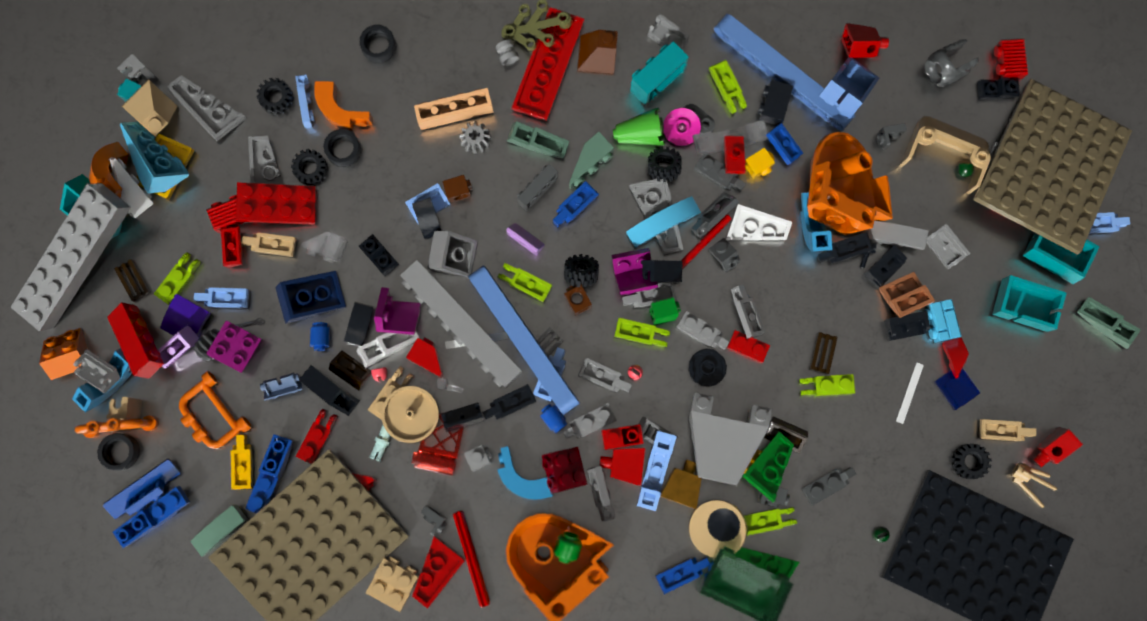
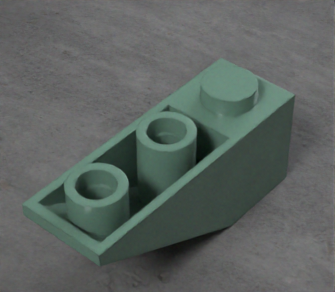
[569,132,614,189]

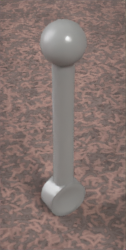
[236,317,264,327]

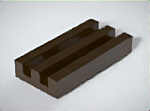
[114,259,150,302]
[809,332,838,374]

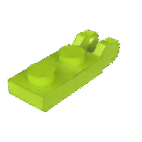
[709,60,747,114]
[154,252,201,305]
[497,263,552,303]
[614,318,670,347]
[800,374,855,396]
[744,507,797,535]

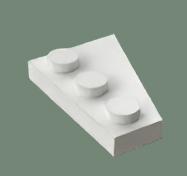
[726,204,792,241]

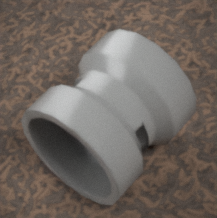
[495,39,519,65]

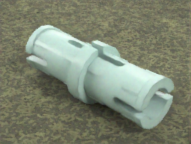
[369,425,391,462]

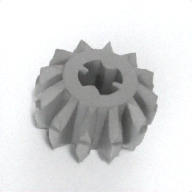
[459,121,491,154]

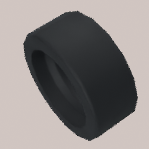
[359,25,396,63]
[323,129,361,167]
[97,433,139,471]

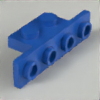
[103,459,180,519]

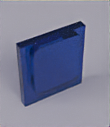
[934,369,980,410]

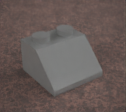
[427,231,477,278]

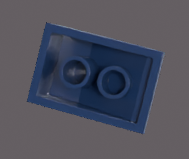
[275,270,346,324]

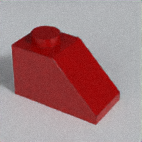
[406,337,443,378]

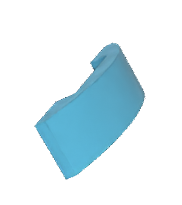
[626,196,701,248]

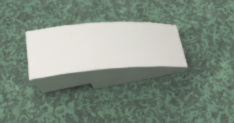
[356,332,419,368]

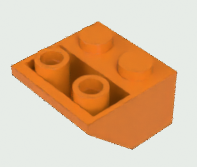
[39,328,88,380]

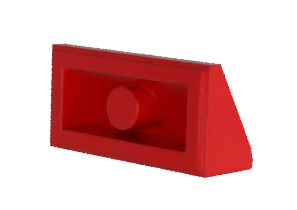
[221,226,242,268]

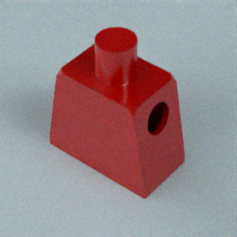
[841,23,889,58]
[1033,427,1083,468]
[599,448,645,486]

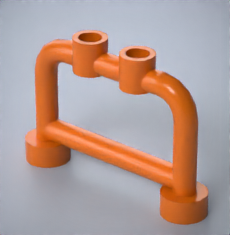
[179,371,252,449]
[74,415,159,438]

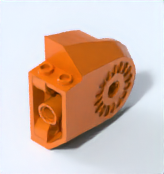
[807,132,893,235]
[506,513,613,621]

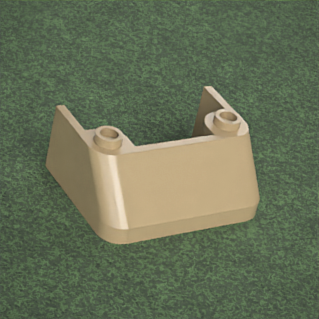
[900,116,991,194]

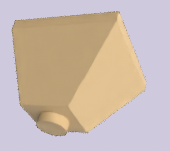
[122,79,178,136]

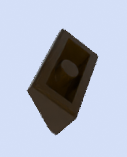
[328,350,372,391]
[764,416,808,453]

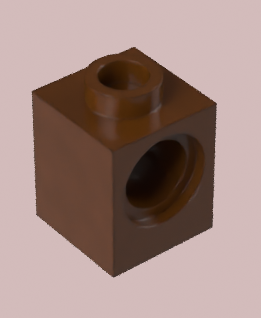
[442,175,473,203]
[564,284,592,316]

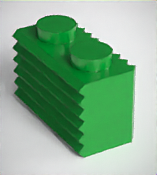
[649,297,681,326]

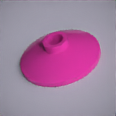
[663,108,701,146]

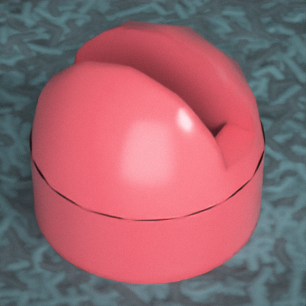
[627,365,643,380]
[371,367,387,382]

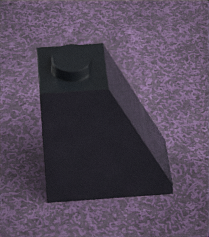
[299,365,360,416]

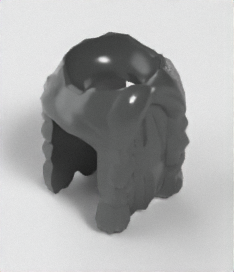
[925,39,979,88]

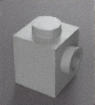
[464,445,492,471]

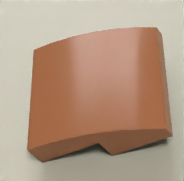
[879,272,935,318]

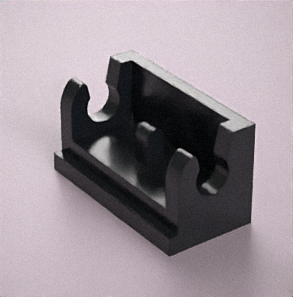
[864,245,907,289]
[641,260,682,282]
[884,311,930,341]
[440,402,484,433]

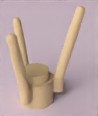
[1011,462,1057,508]

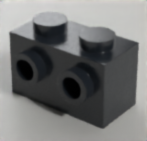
[758,80,793,125]

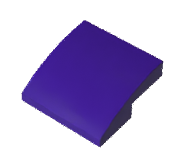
[160,294,211,347]

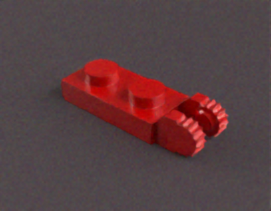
[295,409,337,465]

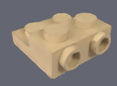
[366,556,420,612]

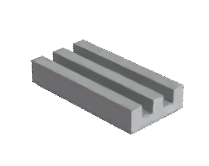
[537,327,564,356]

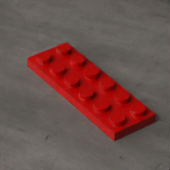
[512,7,585,122]

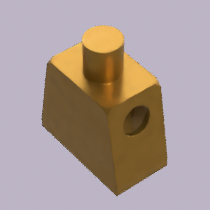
[660,460,701,509]

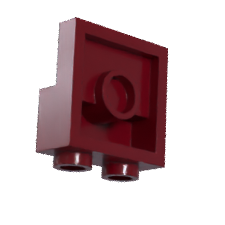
[542,447,588,494]

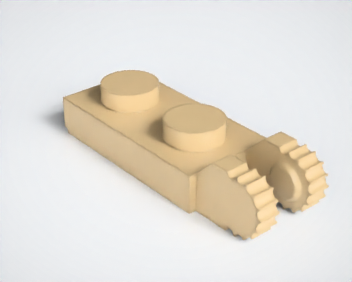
[368,366,414,420]

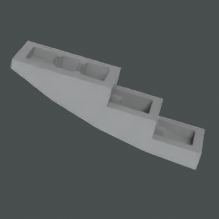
[844,221,929,250]

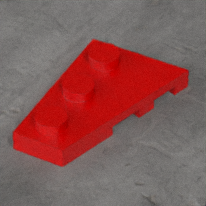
[412,536,465,609]

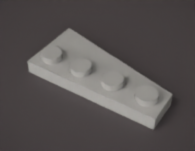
[166,75,246,141]
[248,136,283,185]
[629,179,683,255]

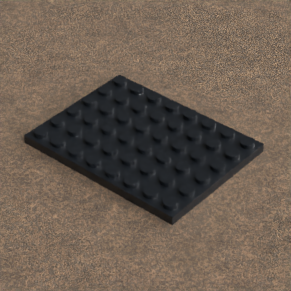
[881,470,1074,621]

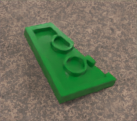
[742,432,794,503]
[728,547,799,596]

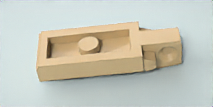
[241,232,297,257]
[979,419,1036,442]

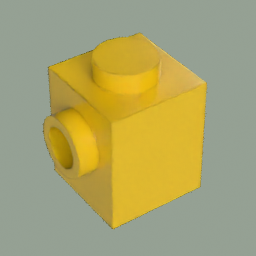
[745,147,775,179]

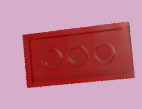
[236,182,315,225]

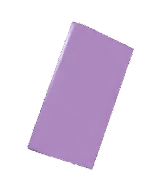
[506,223,545,255]

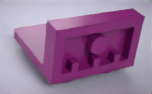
[611,248,658,295]
[374,287,421,335]
[207,321,261,373]

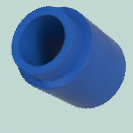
[310,322,330,351]
[540,404,568,433]

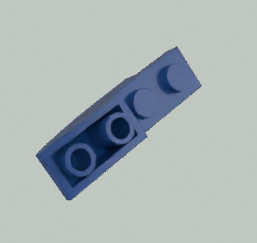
[245,434,293,513]
[113,486,190,548]

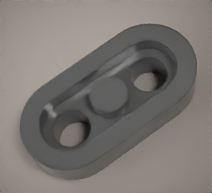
[684,104,715,136]

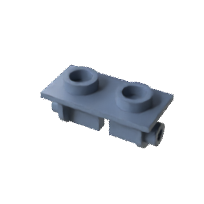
[260,372,302,401]

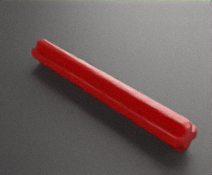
[453,511,490,607]

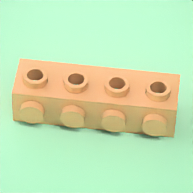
[414,88,494,130]

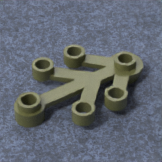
[501,0,573,51]

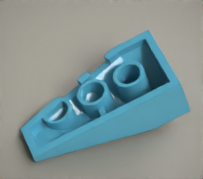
[120,122,189,193]

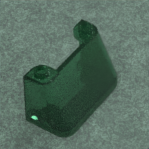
[696,546,794,621]

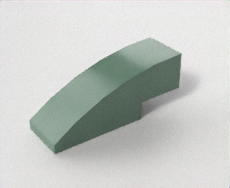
[507,121,569,159]
[1077,297,1141,349]
[190,505,248,557]

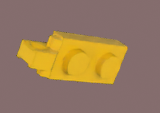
[231,434,253,489]

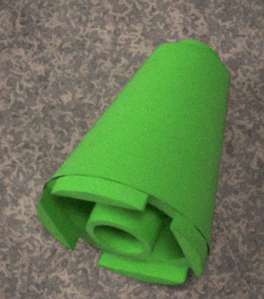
[613,108,665,146]

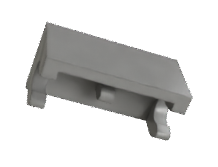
[647,14,690,49]
[117,54,158,86]
[926,224,971,269]
[73,349,120,394]

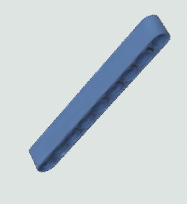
[714,14,855,131]
[468,265,580,415]

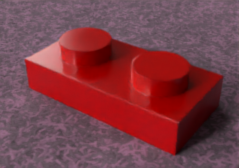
[727,330,770,363]

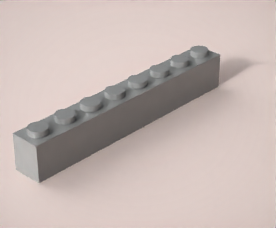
[400,260,522,388]

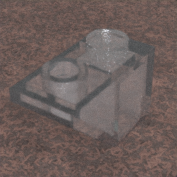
[301,232,348,263]

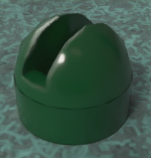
[958,164,974,177]
[873,526,890,542]

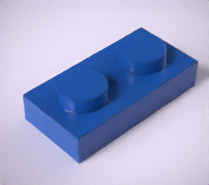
[766,123,803,165]

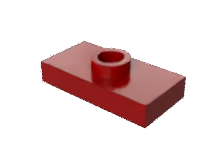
[724,136,746,174]

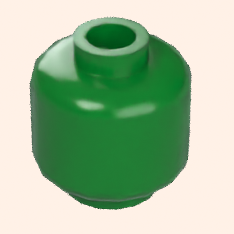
[554,532,582,564]

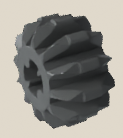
[194,329,219,361]

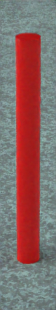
[681,214,732,269]

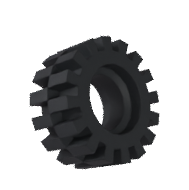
[256,78,294,115]
[648,146,682,182]
[291,149,328,186]
[564,254,599,287]
[952,444,992,479]

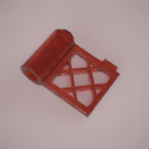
[411,413,464,476]

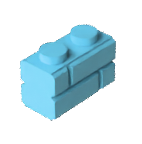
[924,299,962,343]

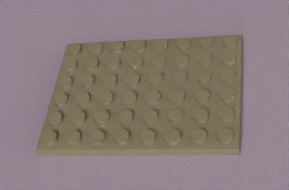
[973,79,1132,255]
[208,449,409,621]

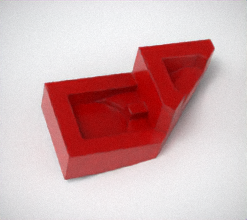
[942,337,969,379]

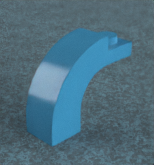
[800,192,832,252]
[72,348,132,412]
[497,446,553,500]

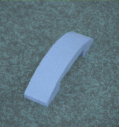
[637,430,677,511]

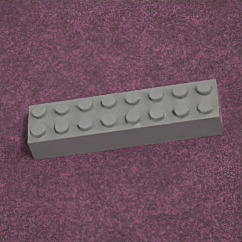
[11,183,131,331]

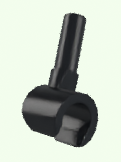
[860,243,877,268]

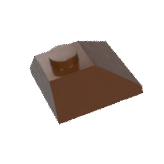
[577,29,618,75]

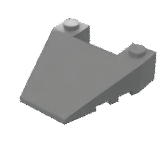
[689,393,772,486]

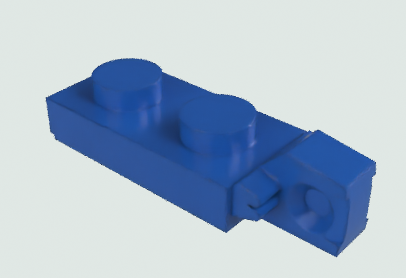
[553,181,599,227]
[655,557,710,594]

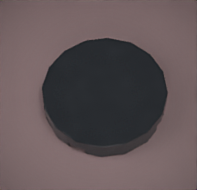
[688,348,727,387]

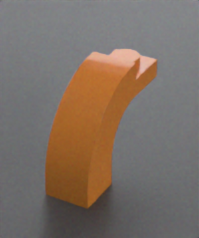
[314,81,373,131]
[89,142,129,198]

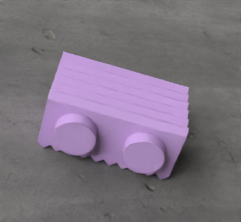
[158,326,199,368]

